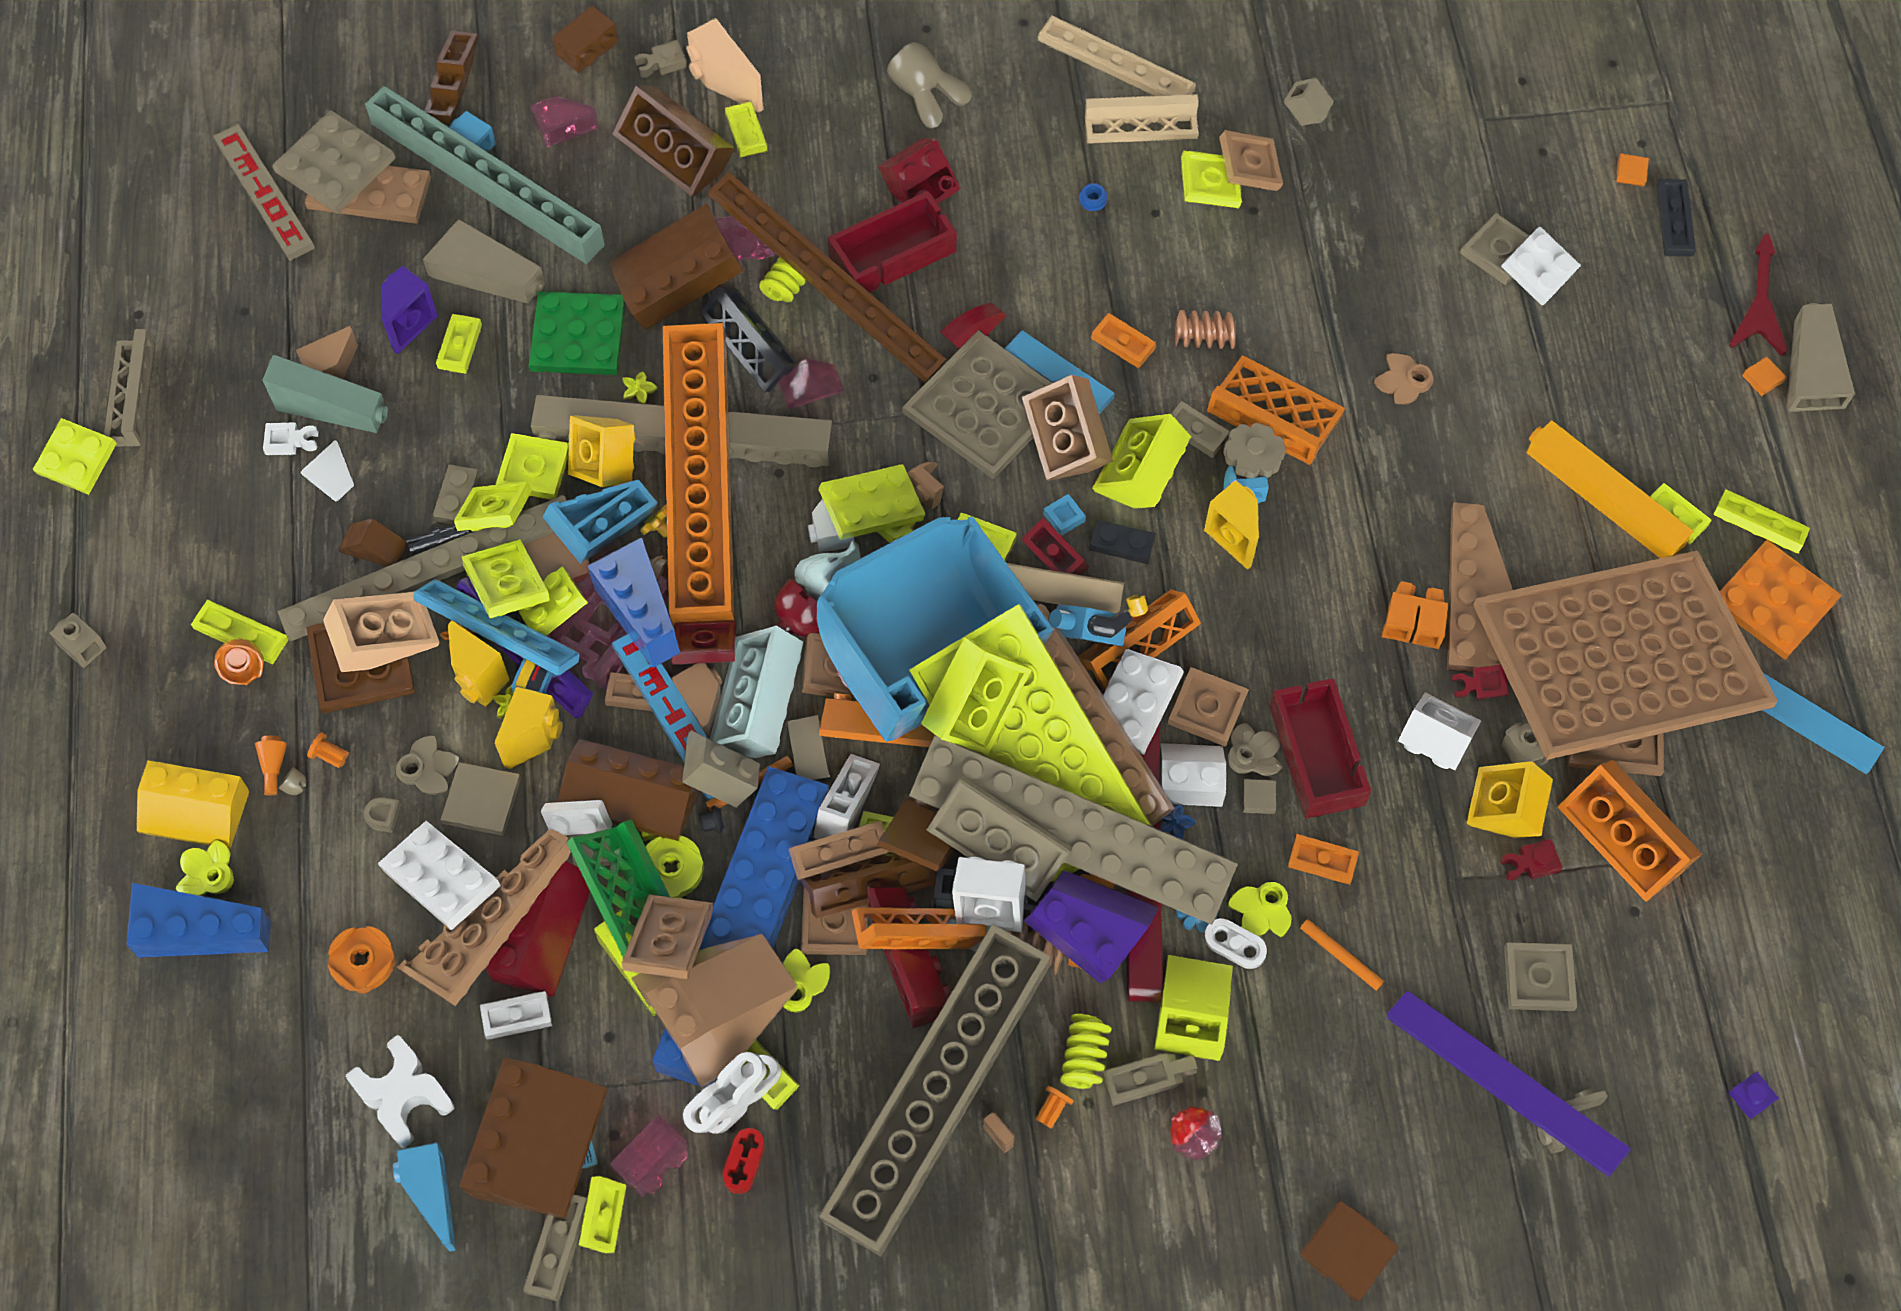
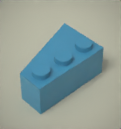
[542,480,658,564]

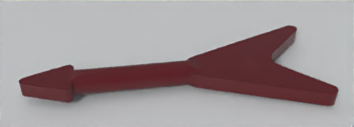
[1729,233,1788,356]

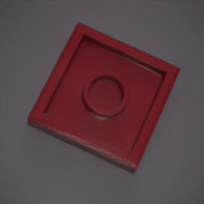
[672,620,737,664]

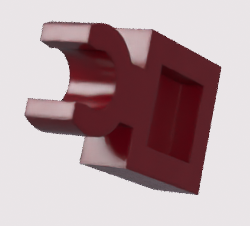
[1451,664,1509,700]
[1500,839,1563,881]

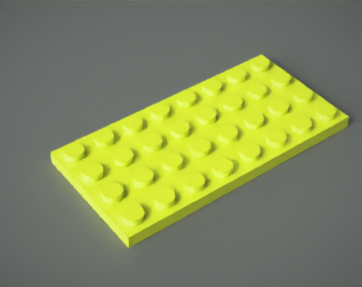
[909,604,1152,882]

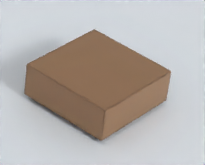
[983,1112,1015,1153]

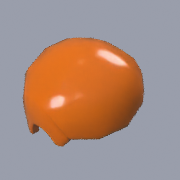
[214,638,264,685]

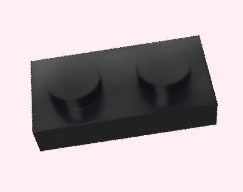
[1089,519,1156,565]

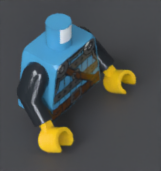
[1049,595,1148,646]

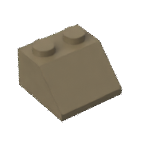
[682,730,760,807]

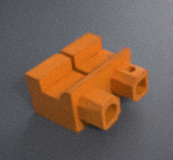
[1381,581,1448,649]

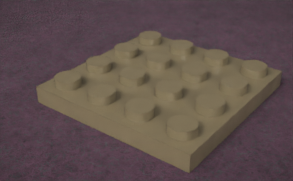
[903,330,1052,480]

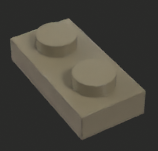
[1171,401,1230,458]
[433,465,480,525]

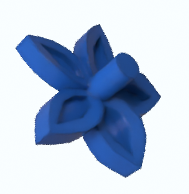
[1161,804,1196,839]

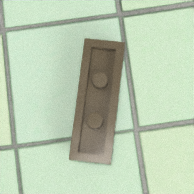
[523,1195,588,1301]

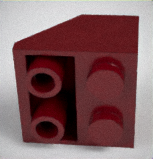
[877,138,961,204]

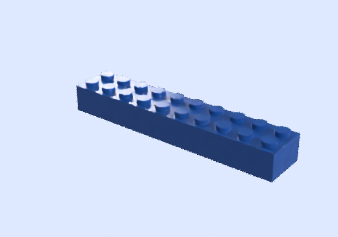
[652,766,829,1088]

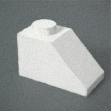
[808,499,854,553]

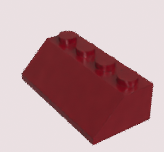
[486,861,590,997]
[867,888,951,1029]

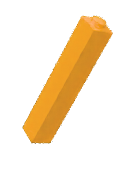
[1527,420,1694,558]

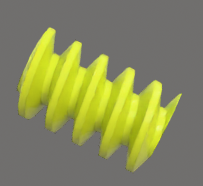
[759,257,806,303]
[1060,1014,1111,1089]

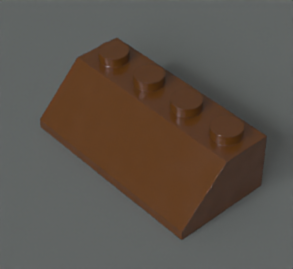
[612,86,735,196]
[557,739,699,841]

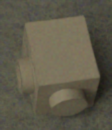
[1284,78,1334,126]
[49,613,107,669]
[1501,722,1549,767]

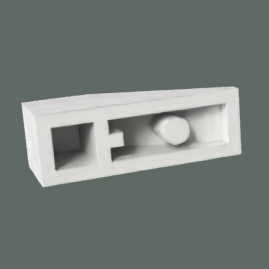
[813,754,880,839]

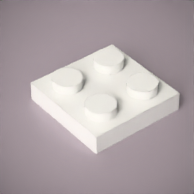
[1501,226,1581,306]

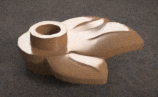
[1374,353,1433,404]

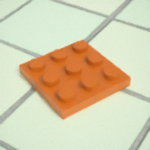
[1720,540,1842,660]

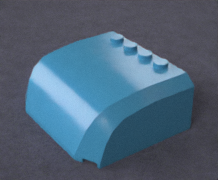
[817,517,1054,742]

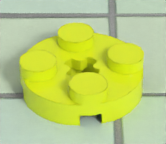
[645,836,704,899]

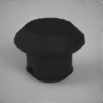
[699,806,724,834]

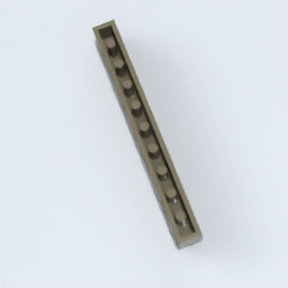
[531,395,833,467]

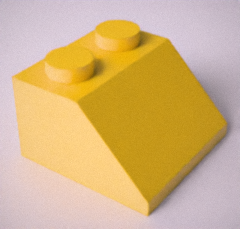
[568,415,635,487]
[1204,480,1259,569]
[448,620,510,707]
[495,686,563,769]
[1467,762,1553,838]

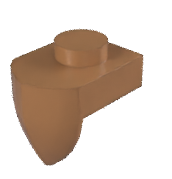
[907,462,944,510]

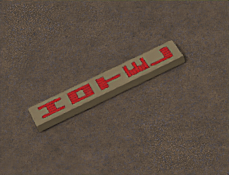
[213,124,315,261]

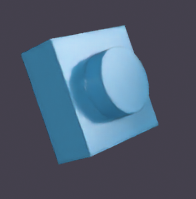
[1043,494,1086,536]

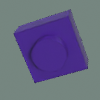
[1728,1072,1779,1120]

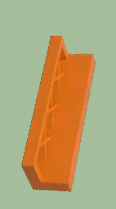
[1078,589,1201,691]
[852,908,987,949]

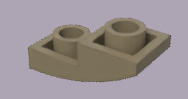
[787,715,830,780]

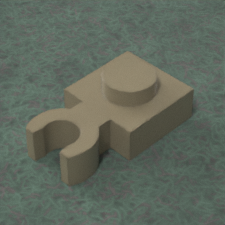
[635,40,687,77]

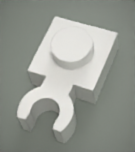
[263,423,319,455]

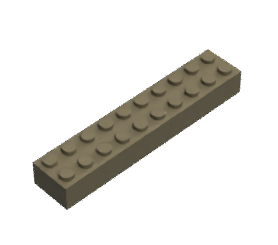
[909,736,1238,925]
[819,924,1051,1257]

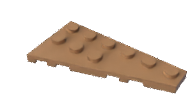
[1447,502,1513,672]
[397,829,571,1006]

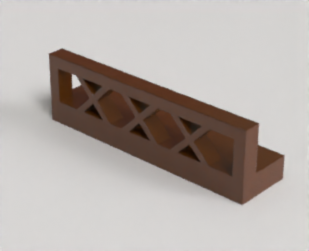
[800,852,936,919]

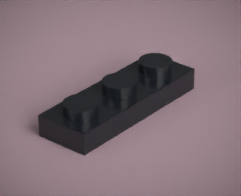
[1656,179,1696,257]

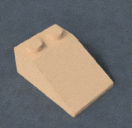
[687,19,763,112]
[323,592,440,672]

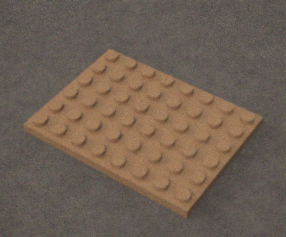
[1473,550,1778,760]

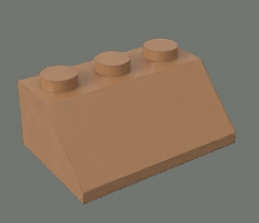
[1022,375,1113,481]

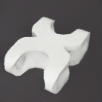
[346,1035,455,1148]
[683,1052,781,1133]

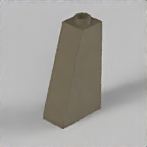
[423,219,545,304]
[1787,303,1855,412]

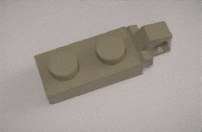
[1103,1053,1198,1106]

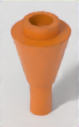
[255,736,287,795]

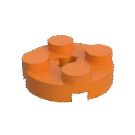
[328,926,396,994]

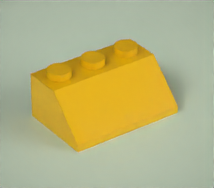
[137,760,249,849]

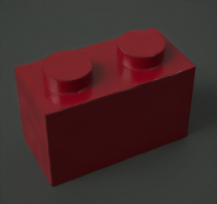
[1021,518,1090,575]

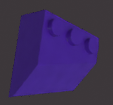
[1024,870,1159,984]

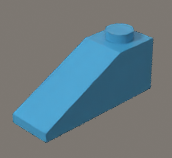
[393,1143,456,1252]

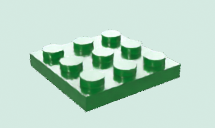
[529,291,626,375]

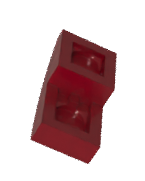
[940,302,1006,349]

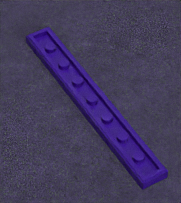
[1387,990,1630,1178]

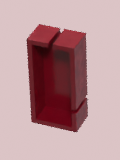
[828,191,957,293]
[1269,678,1372,819]

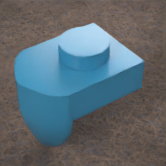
[1224,466,1269,504]

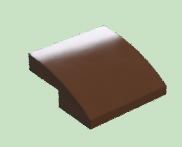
[1299,1201,1399,1301]

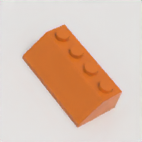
[819,693,936,747]
[1557,760,1702,902]

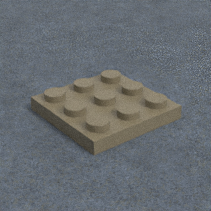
[272,110,395,214]

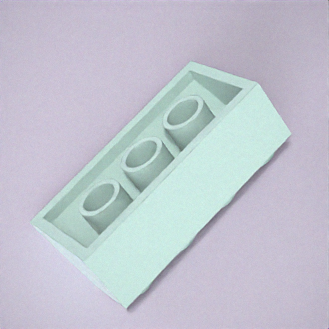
[710,626,803,758]

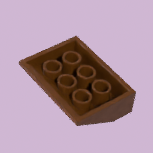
[609,203,744,330]
[459,1058,608,1219]

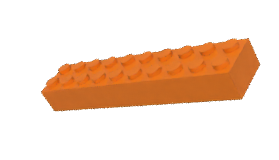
[663,323,734,625]

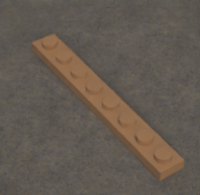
[1037,604,1175,826]

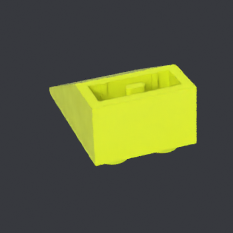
[1154,955,1233,1061]

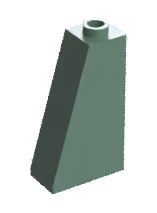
[263,355,388,433]

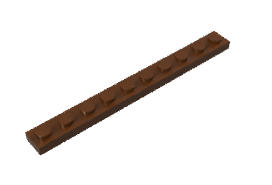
[709,172,946,383]

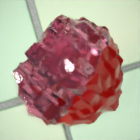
[1170,1106,1222,1161]

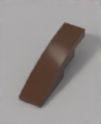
[424,31,478,125]

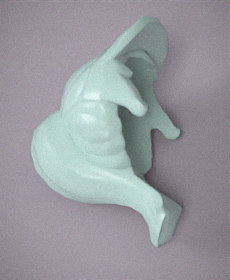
[795,541,860,602]

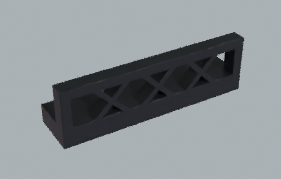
[700,286,802,392]

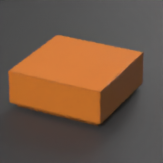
[1616,154,1649,186]
[1742,357,1786,396]

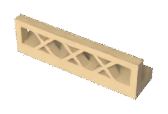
[1084,94,1199,143]

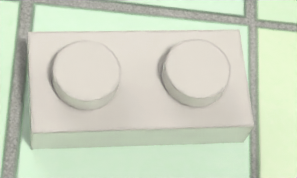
[541,800,613,835]
[480,991,552,1040]

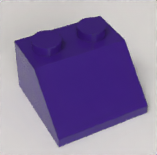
[381,266,438,355]

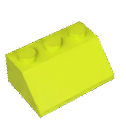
[1092,414,1191,509]
[921,637,1032,755]

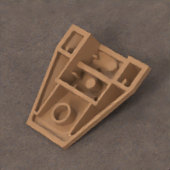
[631,934,798,1088]

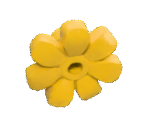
[640,504,667,538]

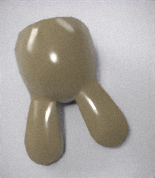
[887,42,971,129]

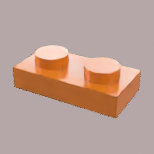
[1091,313,1156,368]
[1288,834,1359,885]

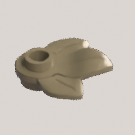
[1228,723,1282,776]
[396,736,460,795]

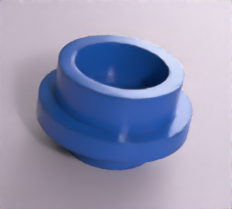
[1079,183,1107,211]

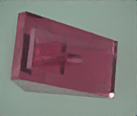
[779,358,844,409]

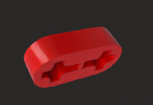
[723,1128,765,1194]

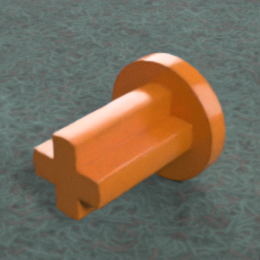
[307,732,349,768]
[1036,1086,1074,1129]

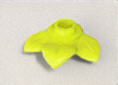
[176,840,234,896]
[1228,882,1291,937]
[783,948,830,1012]

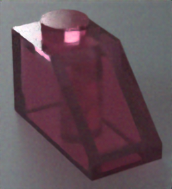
[530,96,598,147]

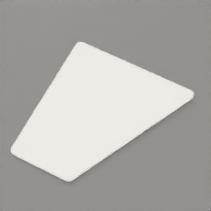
[301,441,354,501]

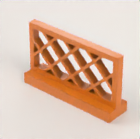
[1207,355,1346,465]

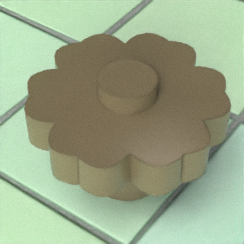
[1223,423,1286,478]

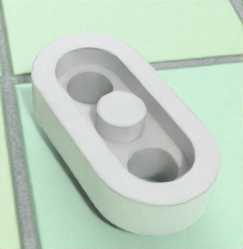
[1205,919,1267,969]

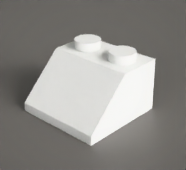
[1398,692,1481,770]
[1160,743,1226,807]
[952,857,1026,932]

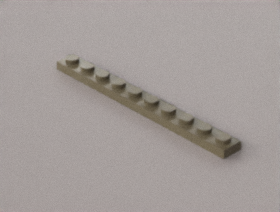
[277,495,566,642]

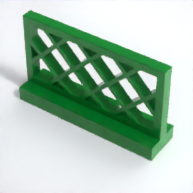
[566,820,670,957]

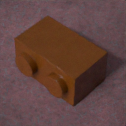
[552,6,618,73]

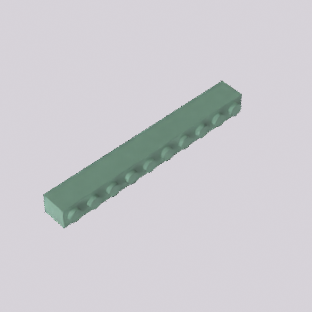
[365,86,605,264]

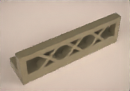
[104,329,154,446]

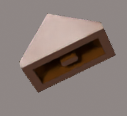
[338,518,407,567]

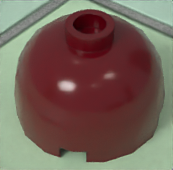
[774,578,820,638]

